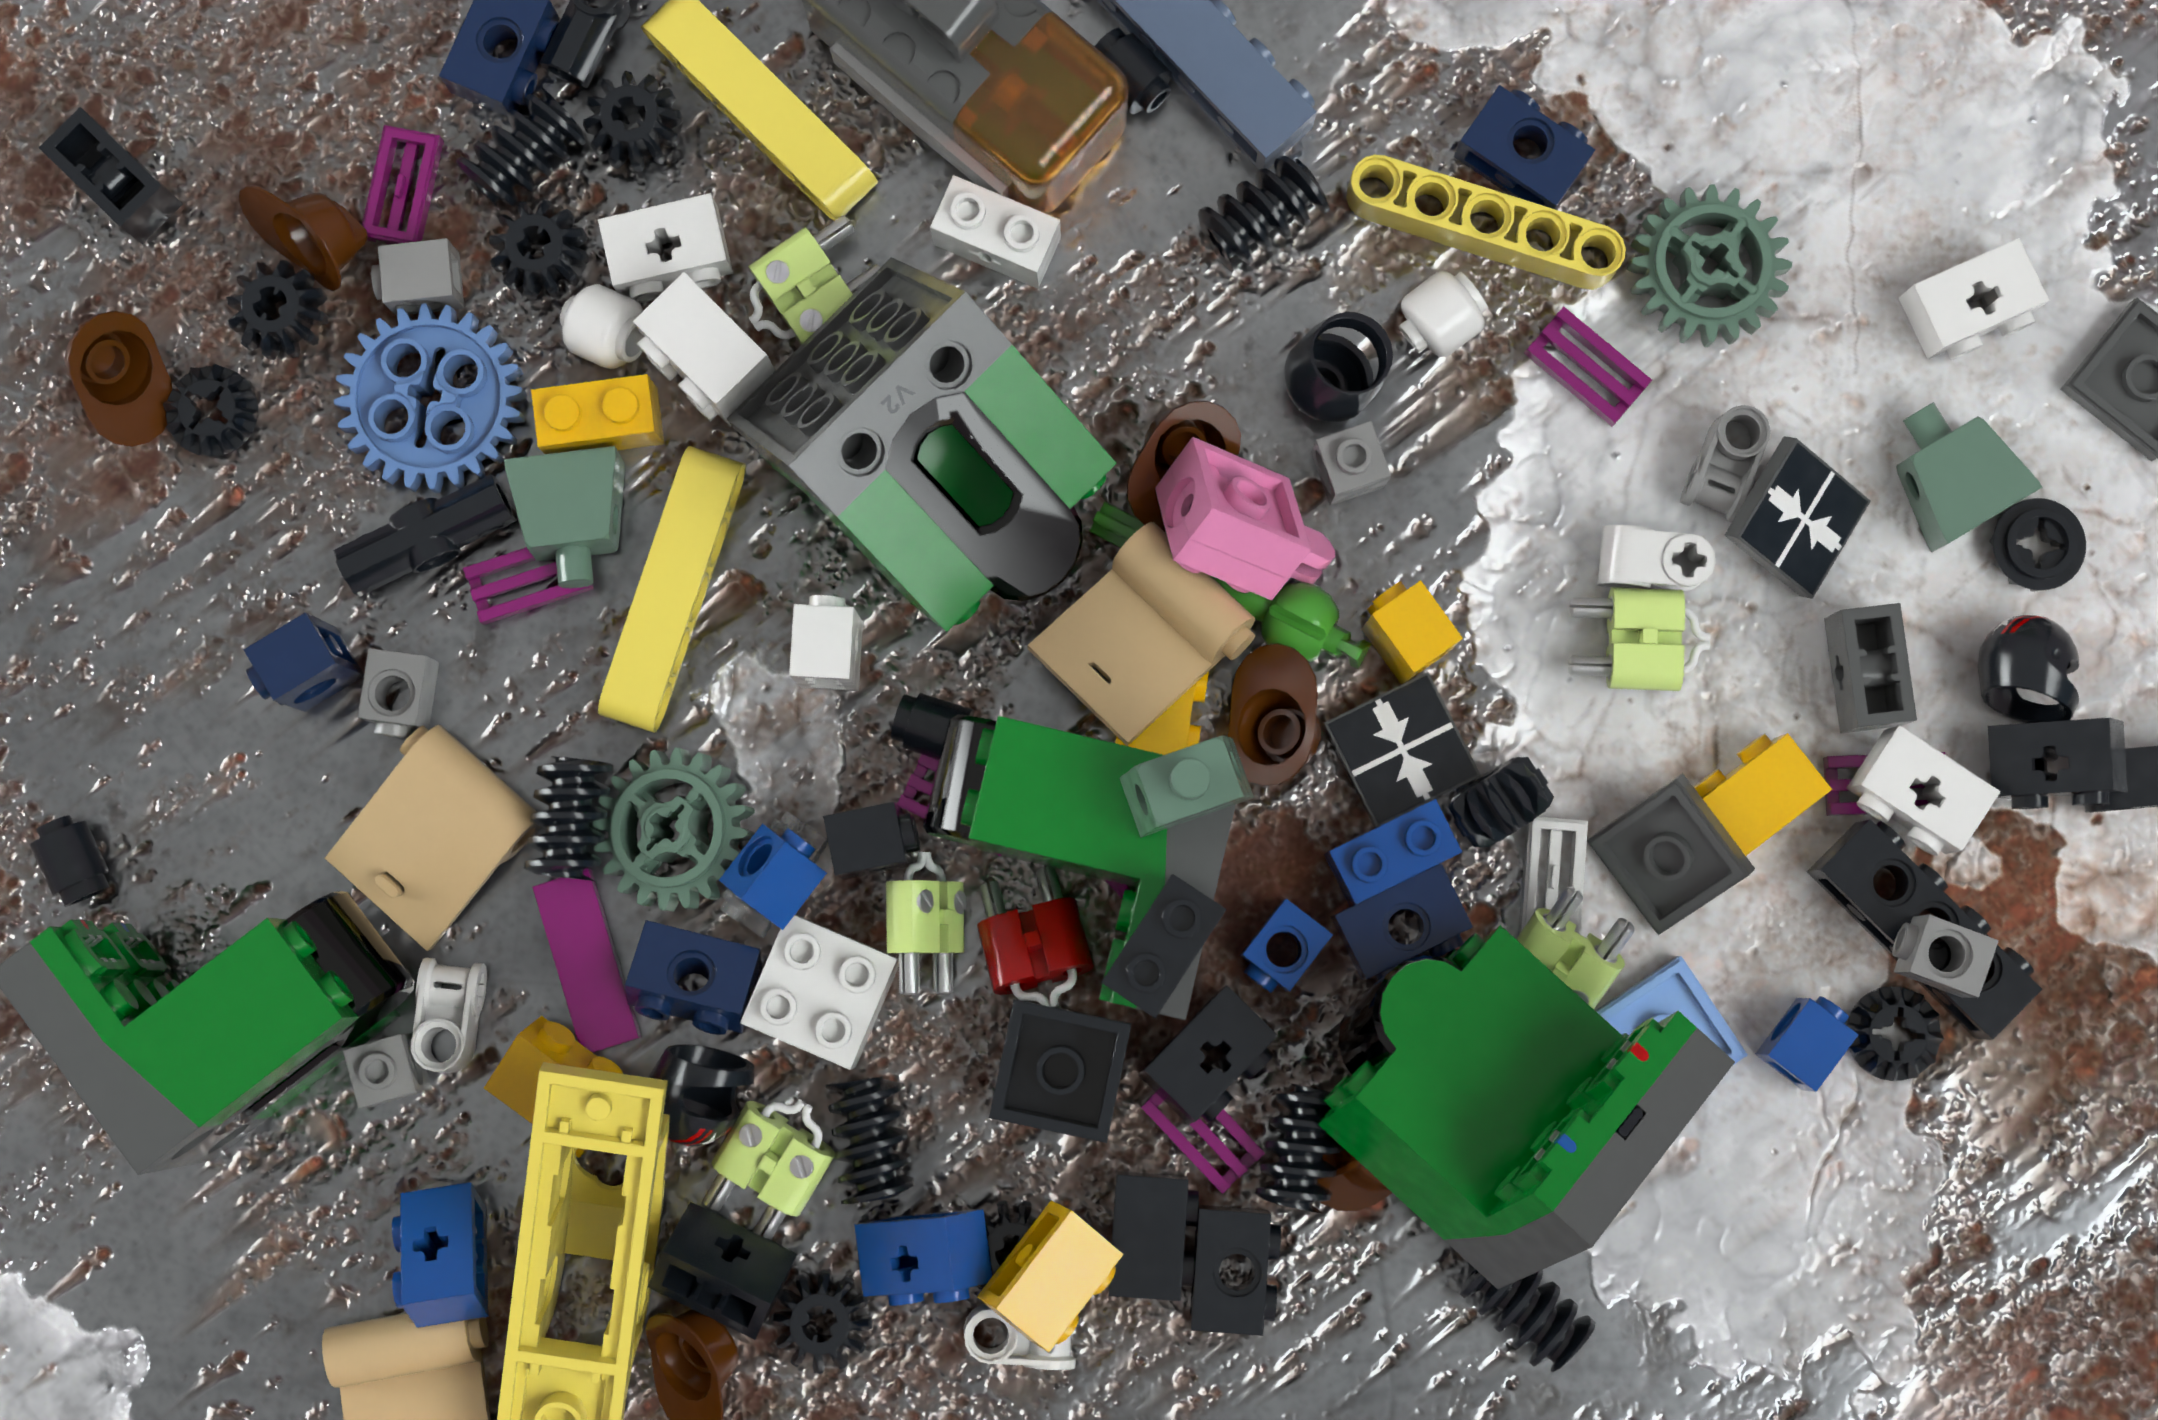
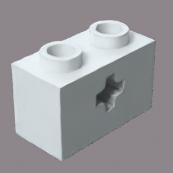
[930,175,1061,289]
[598,193,733,303]
[1898,238,2050,360]
[789,595,863,691]
[1846,725,2001,856]

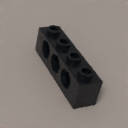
[1807,819,2042,1040]

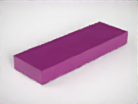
[532,869,642,1053]

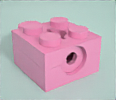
[1155,437,1335,600]

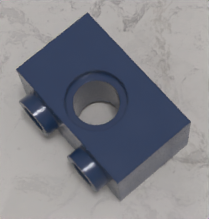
[439,0,560,117]
[1453,85,1596,210]
[243,612,364,712]
[1331,863,1473,985]
[625,920,762,1035]

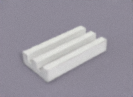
[1518,816,1588,934]

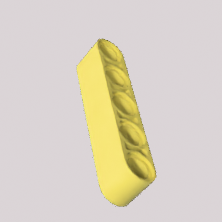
[641,0,878,221]
[1346,154,1626,290]
[598,446,746,733]

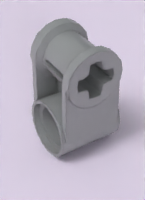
[1680,405,1771,522]

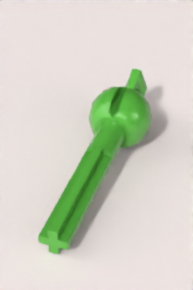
[1090,501,1372,669]

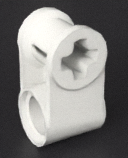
[1597,525,1716,592]
[411,957,487,1073]
[964,1304,1076,1370]

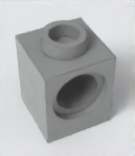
[371,238,465,316]
[1311,421,1391,506]
[357,648,439,739]
[1892,915,1999,998]
[343,1033,432,1109]

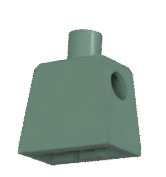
[1896,402,2042,552]
[504,446,625,588]
[1119,735,1254,838]

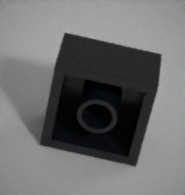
[989,999,1131,1143]

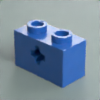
[1324,799,1462,907]
[392,1182,489,1328]
[854,1209,992,1306]

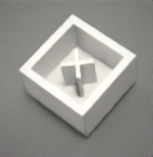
[633,272,775,427]
[740,915,899,1070]

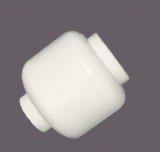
[1399,270,1488,357]
[560,284,644,369]

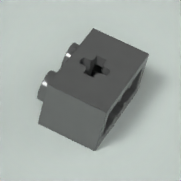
[1824,603,1917,734]

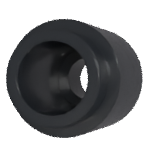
[1089,28,1172,114]
[891,693,981,765]
[30,815,110,907]

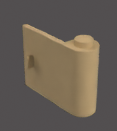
[1027,522,1255,746]
[325,725,540,951]
[322,1313,491,1420]

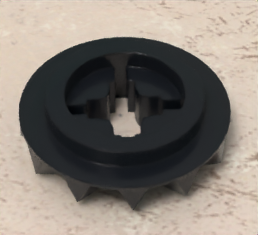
[163,364,258,457]
[1989,498,2086,592]
[1847,986,1944,1081]

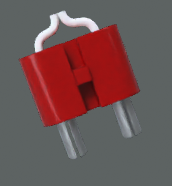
[977,866,1094,1007]

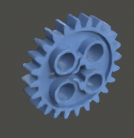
[334,303,527,493]

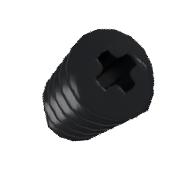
[456,87,587,210]
[1198,156,1330,272]
[524,756,613,881]
[825,1076,914,1204]
[1255,1083,1342,1214]
[1459,1269,1595,1372]

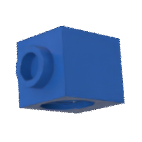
[719,823,827,930]
[1240,898,1333,993]
[1755,996,1858,1092]

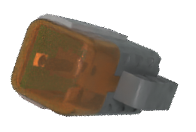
[802,0,1129,214]

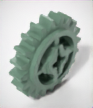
[1627,184,1792,347]
[593,747,755,912]

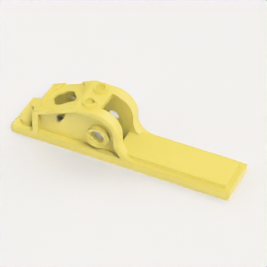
[497,1062,670,1420]

